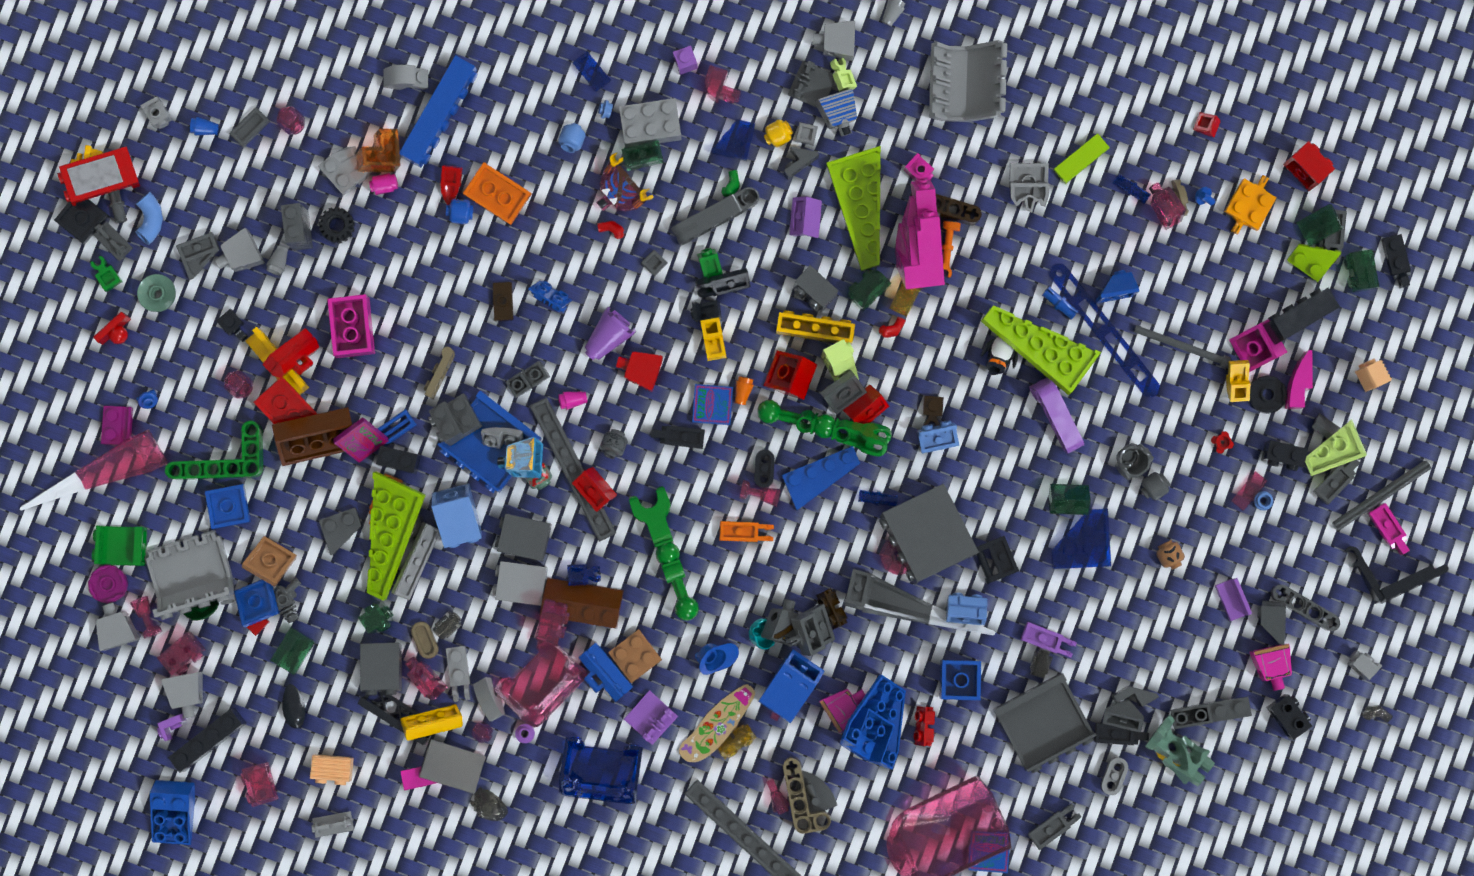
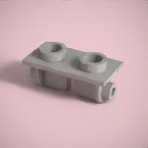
[312,811,354,838]

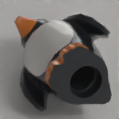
[981,336,1018,375]

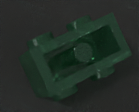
[358,603,394,634]

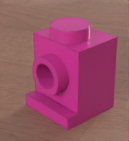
[904,153,934,181]

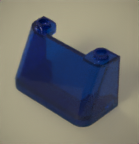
[559,737,643,804]

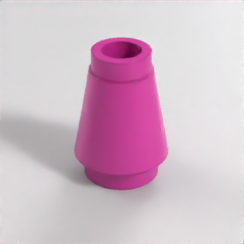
[558,391,587,410]

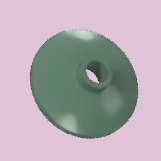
[137,274,176,312]

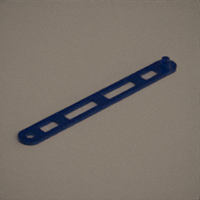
[1050,264,1160,397]

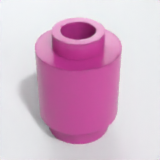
[369,173,398,195]

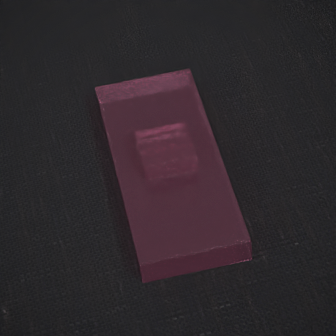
[1231,471,1267,511]

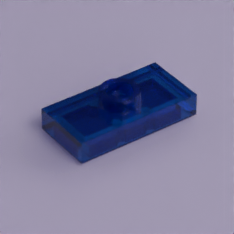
[572,51,611,93]

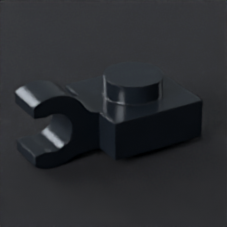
[216,308,249,342]

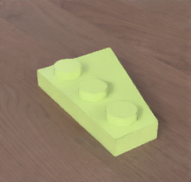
[1305,420,1367,476]

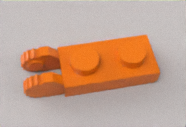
[719,521,774,542]

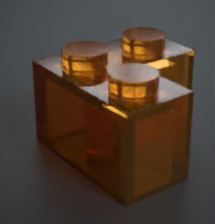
[356,129,401,172]

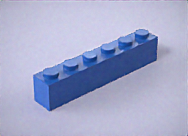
[399,55,478,168]

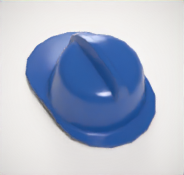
[695,643,739,675]

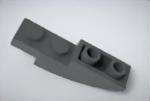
[1170,696,1252,729]

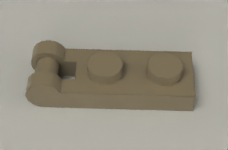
[424,347,455,400]

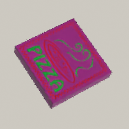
[333,417,389,463]

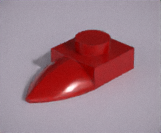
[441,165,462,205]

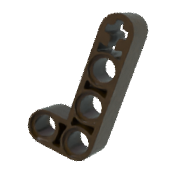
[904,192,982,226]

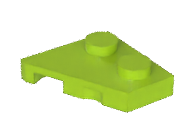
[1287,244,1341,282]

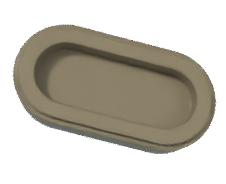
[411,622,439,659]

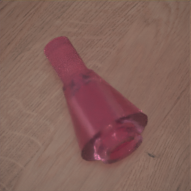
[766,779,790,815]

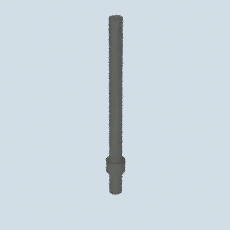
[1134,325,1234,368]

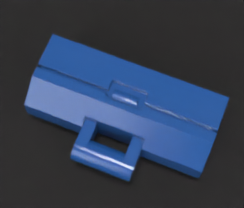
[578,642,634,702]

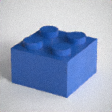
[939,660,981,701]

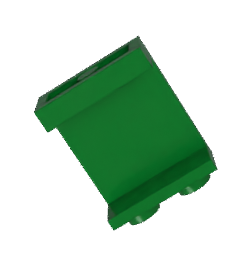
[92,525,147,566]

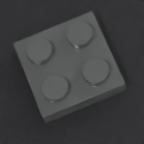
[820,370,867,415]

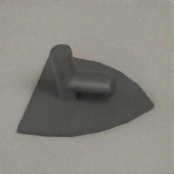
[796,771,838,820]

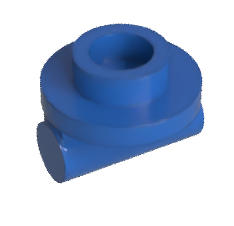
[1195,187,1215,205]
[136,389,158,409]

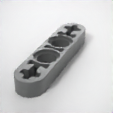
[1271,585,1340,631]

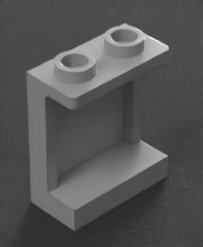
[493,561,548,606]

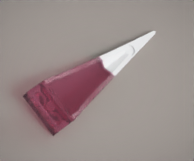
[20,429,168,510]

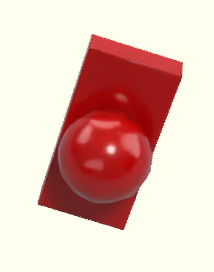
[93,312,131,345]

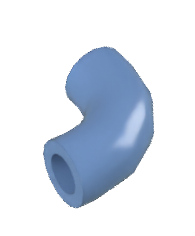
[135,191,163,245]

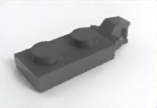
[1313,460,1360,505]

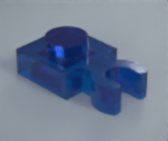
[567,564,601,586]

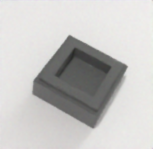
[641,250,668,277]

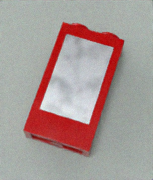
[57,146,140,206]

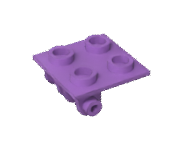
[624,690,678,745]

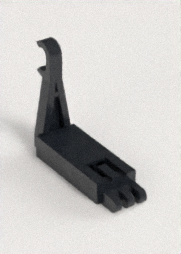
[1343,546,1449,604]

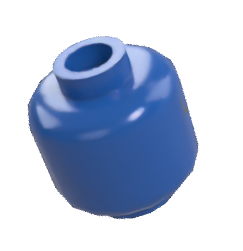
[446,199,474,224]

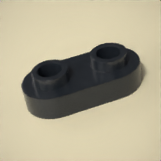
[754,450,775,488]

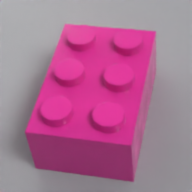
[328,294,375,358]

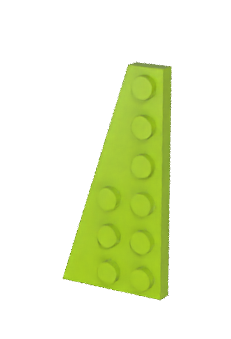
[981,305,1101,395]
[367,471,426,601]

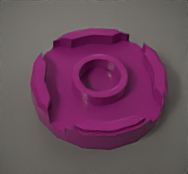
[88,565,128,603]

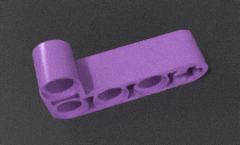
[1029,377,1084,454]

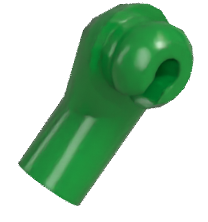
[721,170,740,197]

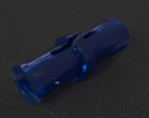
[1113,173,1151,204]
[858,490,898,507]

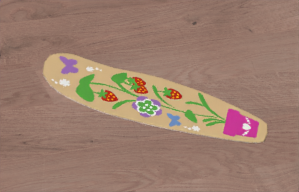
[679,684,755,762]

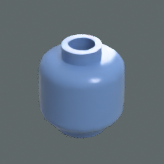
[558,123,586,153]

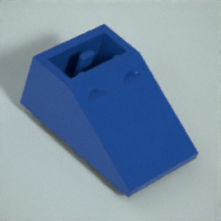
[758,649,825,723]
[150,780,195,845]

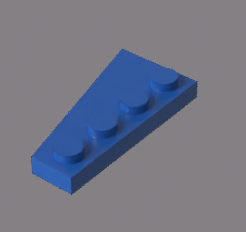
[782,446,860,511]

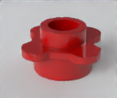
[1211,431,1234,454]

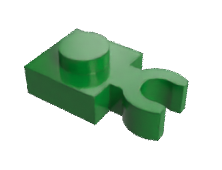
[90,256,123,292]

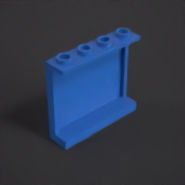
[437,391,542,493]

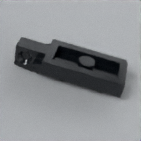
[1381,234,1411,288]
[651,425,705,449]
[1094,723,1149,746]

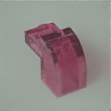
[705,65,741,103]

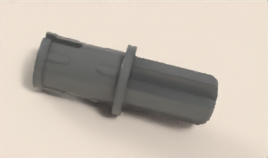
[108,190,127,224]

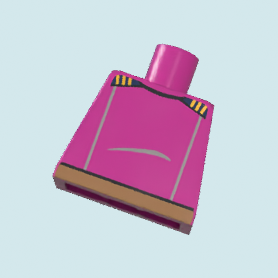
[1249,644,1292,691]
[819,689,865,733]

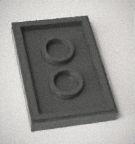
[418,739,486,794]

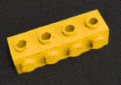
[776,311,855,345]

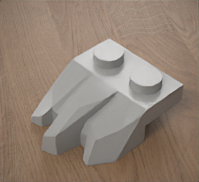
[318,146,375,195]
[1009,163,1049,213]

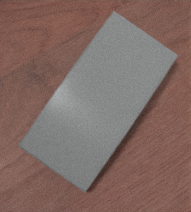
[481,427,524,449]
[473,677,505,721]

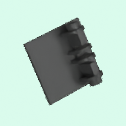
[788,61,835,108]

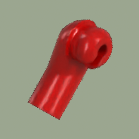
[597,221,624,239]
[879,317,906,338]

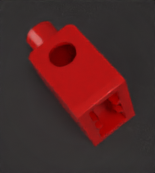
[616,352,663,392]

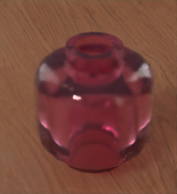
[276,106,305,135]
[224,370,253,399]

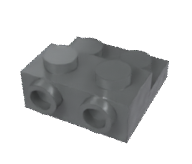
[428,393,482,446]

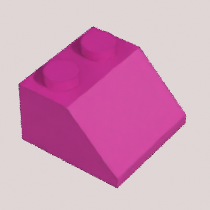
[1229,319,1287,372]

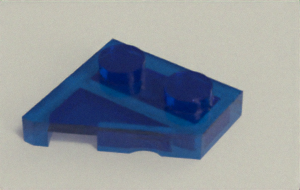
[711,119,755,161]

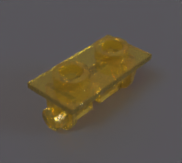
[718,724,756,759]

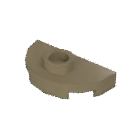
[1171,179,1189,217]

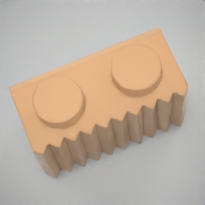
[1355,358,1392,392]
[310,754,354,785]

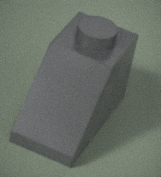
[1257,601,1286,645]

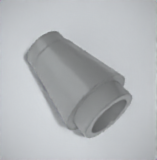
[882,0,905,27]
[266,246,288,275]

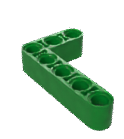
[165,421,263,480]

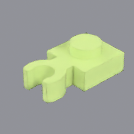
[830,58,857,92]

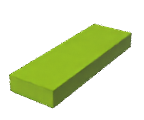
[1054,133,1110,184]

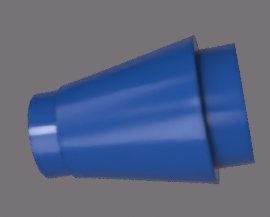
[190,117,219,136]

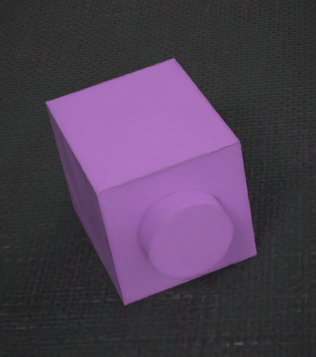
[673,46,698,75]

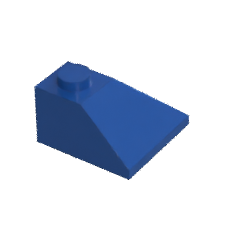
[1095,270,1140,304]

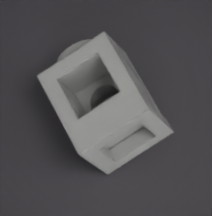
[140,96,172,129]
[1347,650,1382,680]

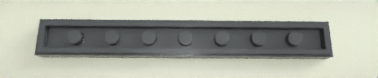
[530,397,616,542]
[684,779,802,876]

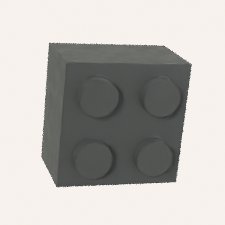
[793,265,839,313]

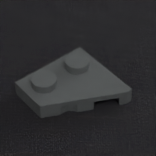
[176,232,220,280]

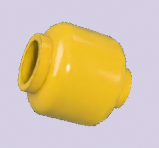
[764,119,793,148]

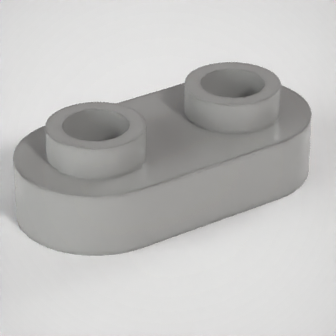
[1101,757,1128,795]

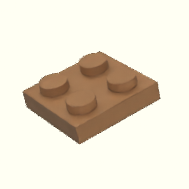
[242,536,297,587]
[608,629,662,683]

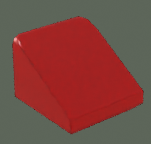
[1193,112,1220,137]

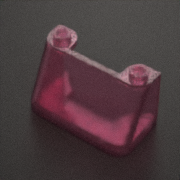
[493,633,587,727]

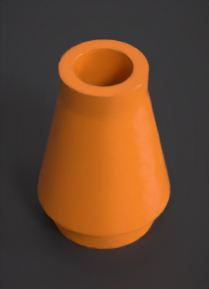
[734,376,754,405]

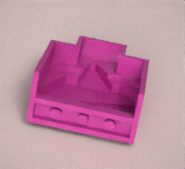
[895,178,945,289]

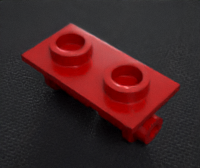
[913,706,935,746]

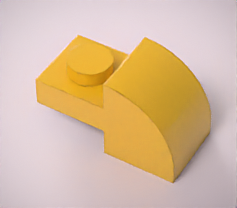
[700,317,727,361]
[1226,360,1251,402]

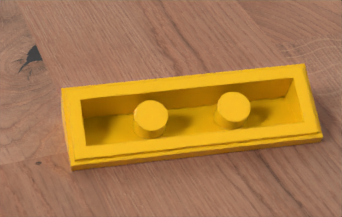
[400,704,463,741]

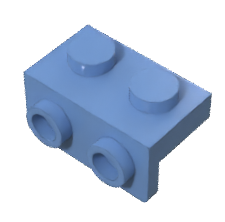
[917,421,960,454]

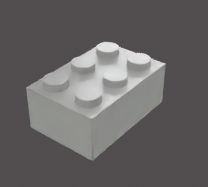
[619,98,682,148]

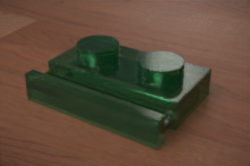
[1296,204,1344,246]
[270,627,315,675]

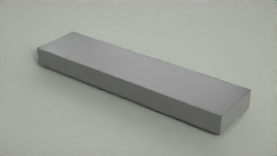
[391,522,440,600]

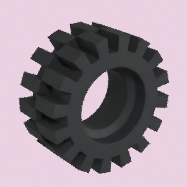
[318,207,355,243]

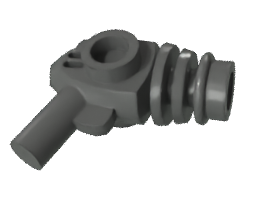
[274,578,301,624]

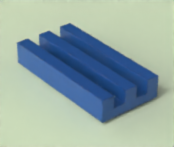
[377,409,417,447]

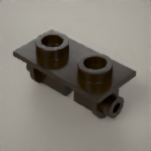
[816,588,848,630]

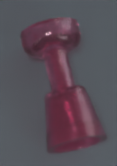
[739,480,781,507]
[130,596,163,639]

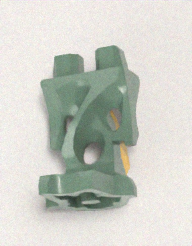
[1145,715,1215,787]

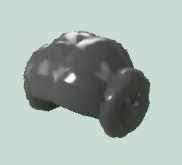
[1115,443,1154,480]

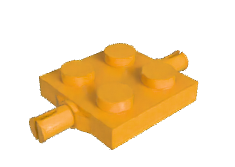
[1224,175,1277,235]

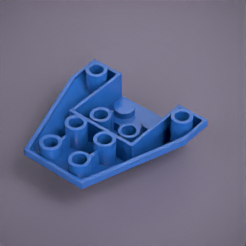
[840,675,906,770]

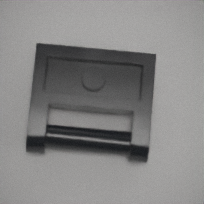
[977,536,1019,584]

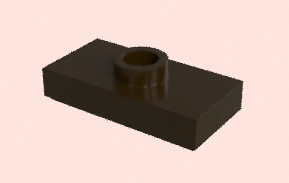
[493,282,514,321]

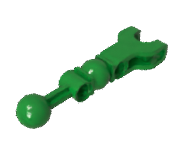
[757,400,892,456]
[629,486,699,621]

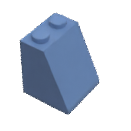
[431,483,482,548]

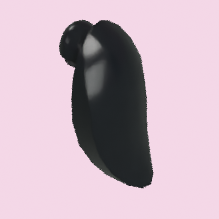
[282,684,305,728]

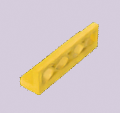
[245,327,309,395]

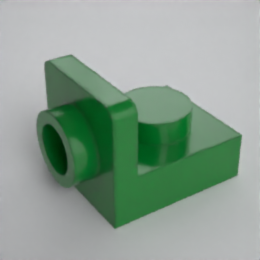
[697,248,723,278]

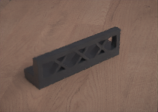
[357,692,431,745]

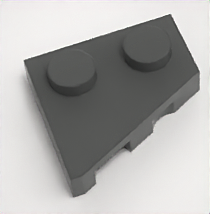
[319,508,362,555]

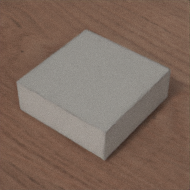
[795,122,818,146]

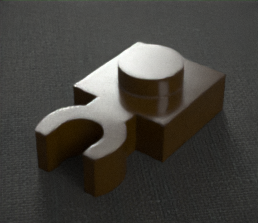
[923,396,944,426]

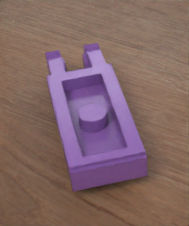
[1020,622,1077,658]

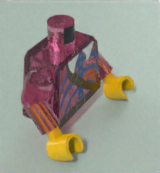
[596,152,654,211]

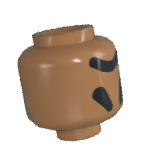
[1156,540,1185,570]

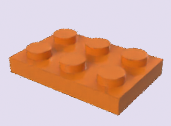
[463,162,532,225]

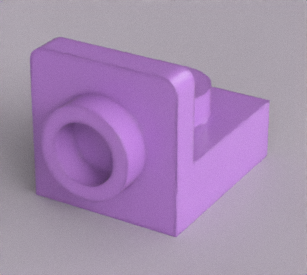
[157,714,187,741]

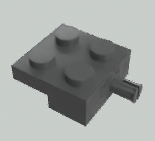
[786,604,836,656]

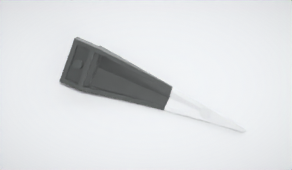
[844,569,995,635]

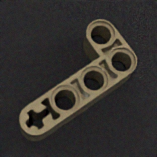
[783,757,831,834]

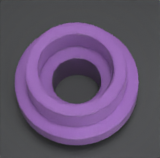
[515,724,535,743]

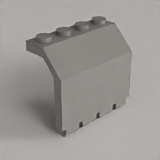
[929,40,1007,122]
[145,530,234,620]

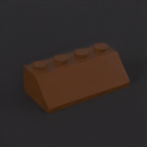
[272,407,352,466]
[540,578,624,629]

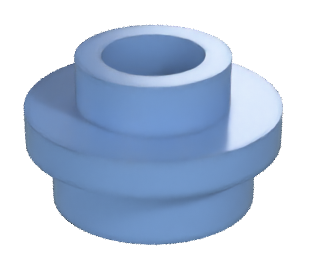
[598,100,613,119]
[1254,491,1273,510]

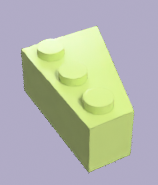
[821,339,859,382]

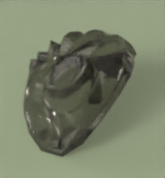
[470,787,508,821]

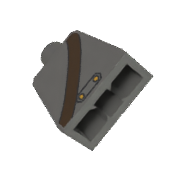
[761,599,800,647]

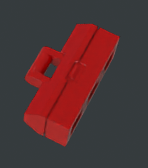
[262,328,319,378]

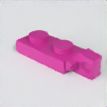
[1367,503,1410,555]

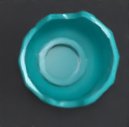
[749,618,775,649]

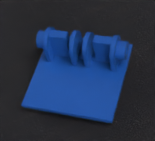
[528,281,572,313]

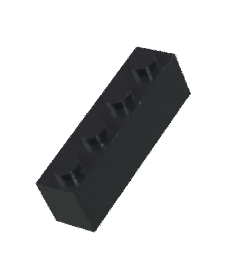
[1263,288,1340,345]
[168,708,247,773]

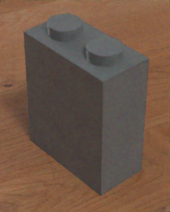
[281,203,313,251]
[495,514,552,562]
[360,643,402,696]

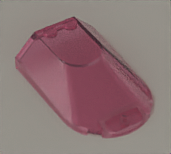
[887,776,1012,876]

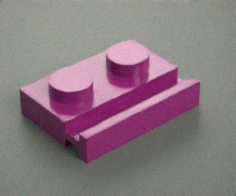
[101,406,133,446]

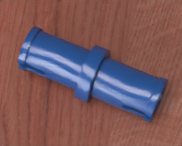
[1041,286,1079,320]

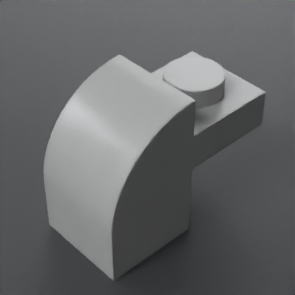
[383,65,428,90]

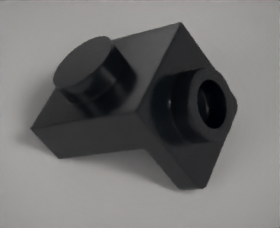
[690,300,722,324]

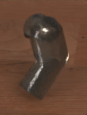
[1362,705,1393,723]

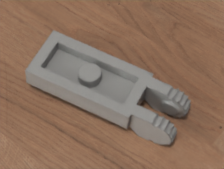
[446,646,471,702]

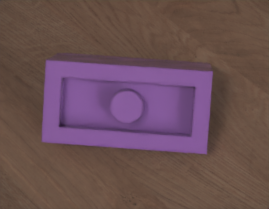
[789,196,822,238]
[1215,578,1252,621]

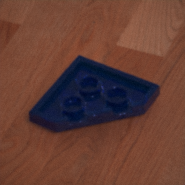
[1052,509,1111,569]

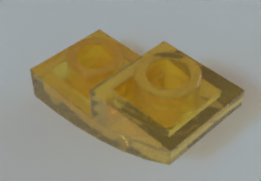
[890,282,922,317]

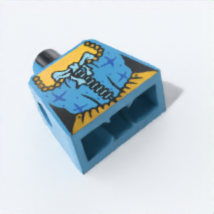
[497,437,543,478]

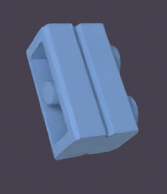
[946,593,988,625]

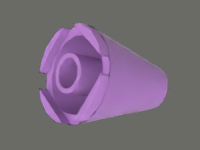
[585,307,636,360]

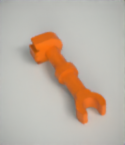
[942,221,961,278]

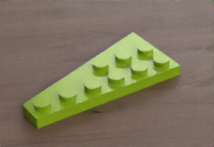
[826,146,881,271]

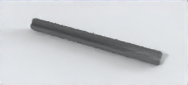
[1332,461,1431,531]

